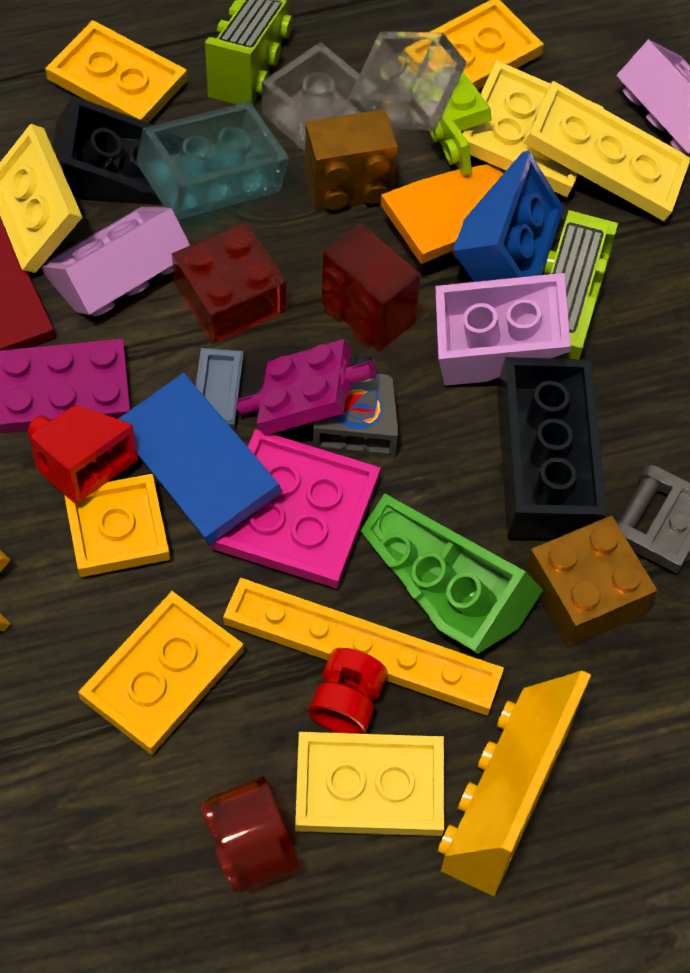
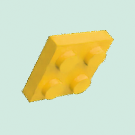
[64,474,170,577]

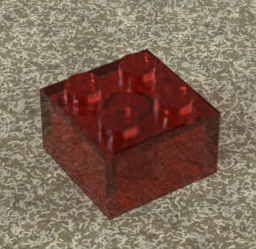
[171,221,287,344]
[322,223,421,352]

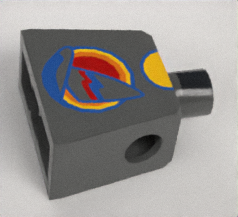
[313,355,398,458]

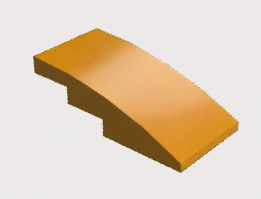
[380,164,506,264]

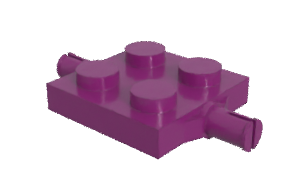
[236,339,377,435]

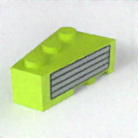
[205,0,293,108]
[544,210,618,360]

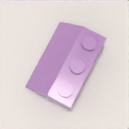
[616,39,690,156]
[40,207,194,317]

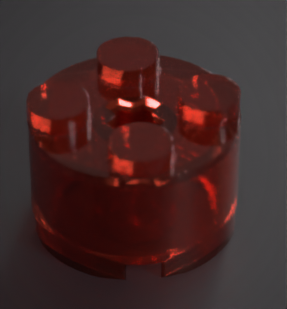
[199,775,301,892]

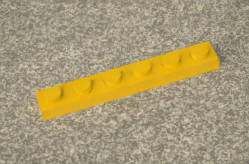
[223,578,504,716]

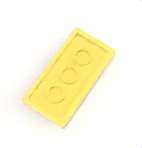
[524,81,690,221]

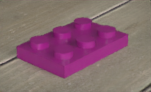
[0,339,130,433]

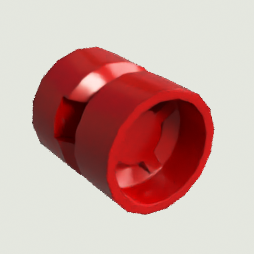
[307,648,388,734]

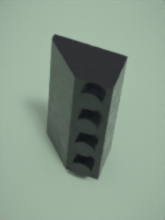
[497,357,607,539]

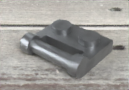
[616,465,690,574]

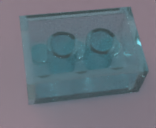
[136,101,289,220]

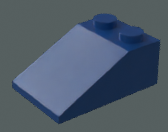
[453,151,564,282]

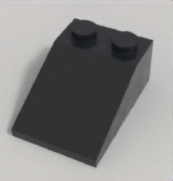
[52,96,185,206]

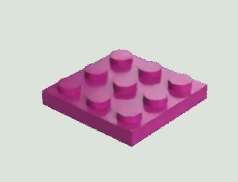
[209,429,381,589]

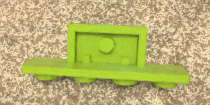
[398,58,492,176]

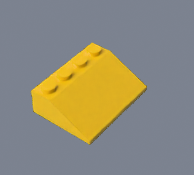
[437,671,591,897]

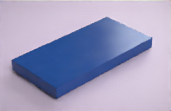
[119,372,283,545]

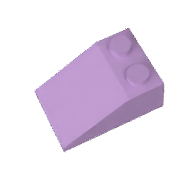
[435,273,571,386]

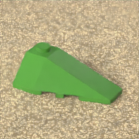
[360,494,543,654]

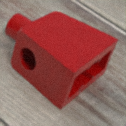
[28,406,138,504]

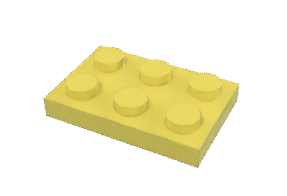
[0,124,82,273]
[295,732,444,836]

